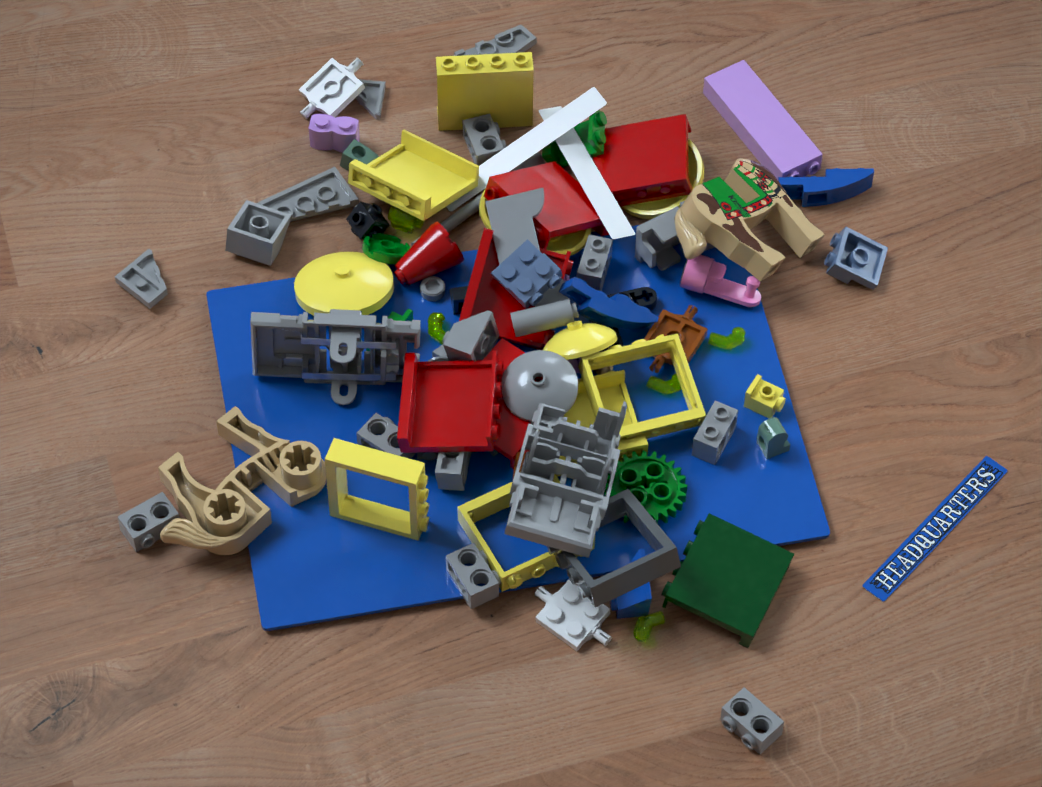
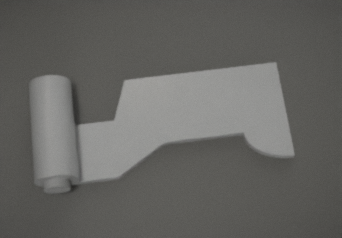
[485,188,579,337]

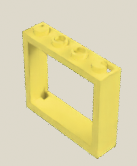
[578,334,706,441]
[325,438,430,540]
[457,474,595,592]

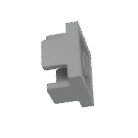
[635,206,681,271]

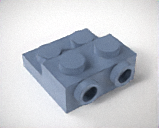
[824,227,888,290]
[491,239,563,309]

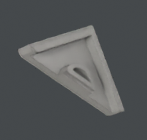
[355,79,386,120]

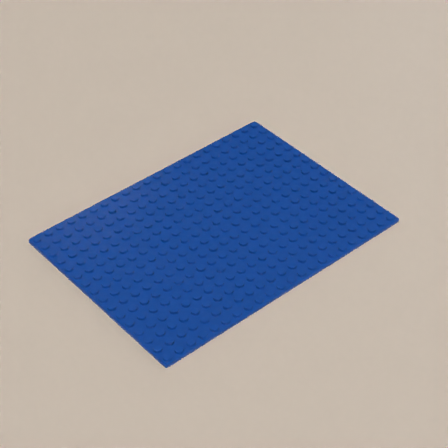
[206,225,830,631]

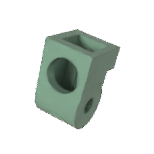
[340,139,379,170]
[756,417,790,459]

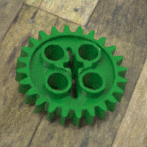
[604,450,687,527]

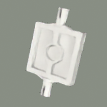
[299,58,365,119]
[535,580,612,651]

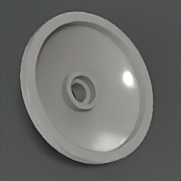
[501,350,578,422]

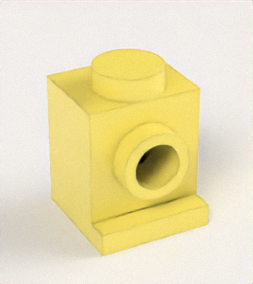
[744,374,786,418]

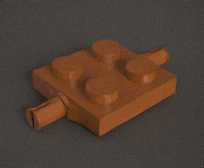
[644,305,708,373]

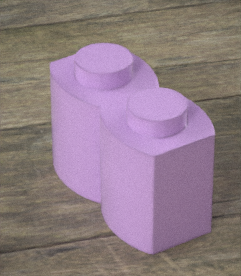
[309,114,360,153]

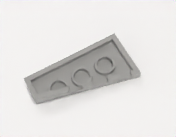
[453,25,537,56]
[257,167,359,222]

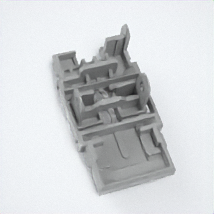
[504,401,627,558]

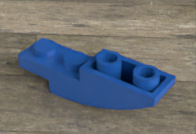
[778,168,874,207]
[559,277,659,329]

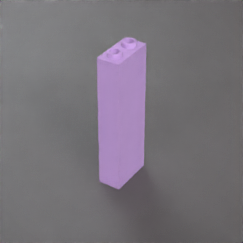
[703,60,823,180]

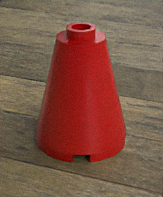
[394,221,464,285]

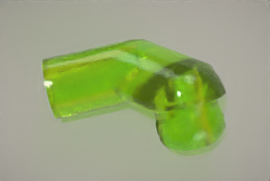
[427,312,446,344]
[708,327,746,350]
[647,373,682,395]
[633,610,665,642]

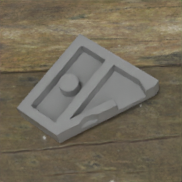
[115,249,168,309]

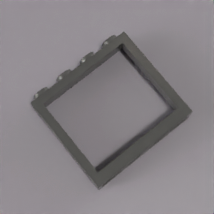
[547,489,681,608]

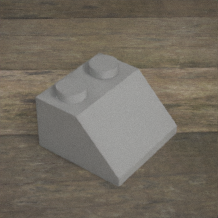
[225,200,291,266]
[443,310,500,361]

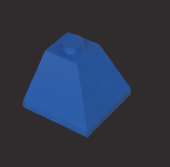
[610,548,652,619]

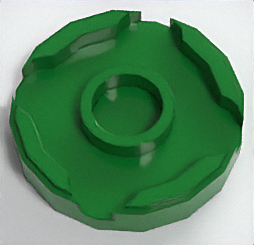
[362,233,410,265]

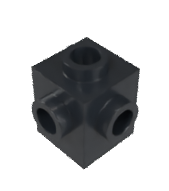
[346,202,390,240]

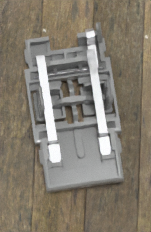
[250,309,421,405]

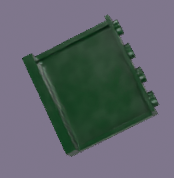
[661,513,794,648]

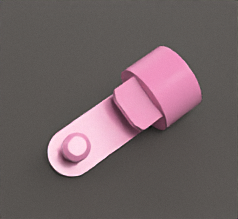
[680,255,761,307]

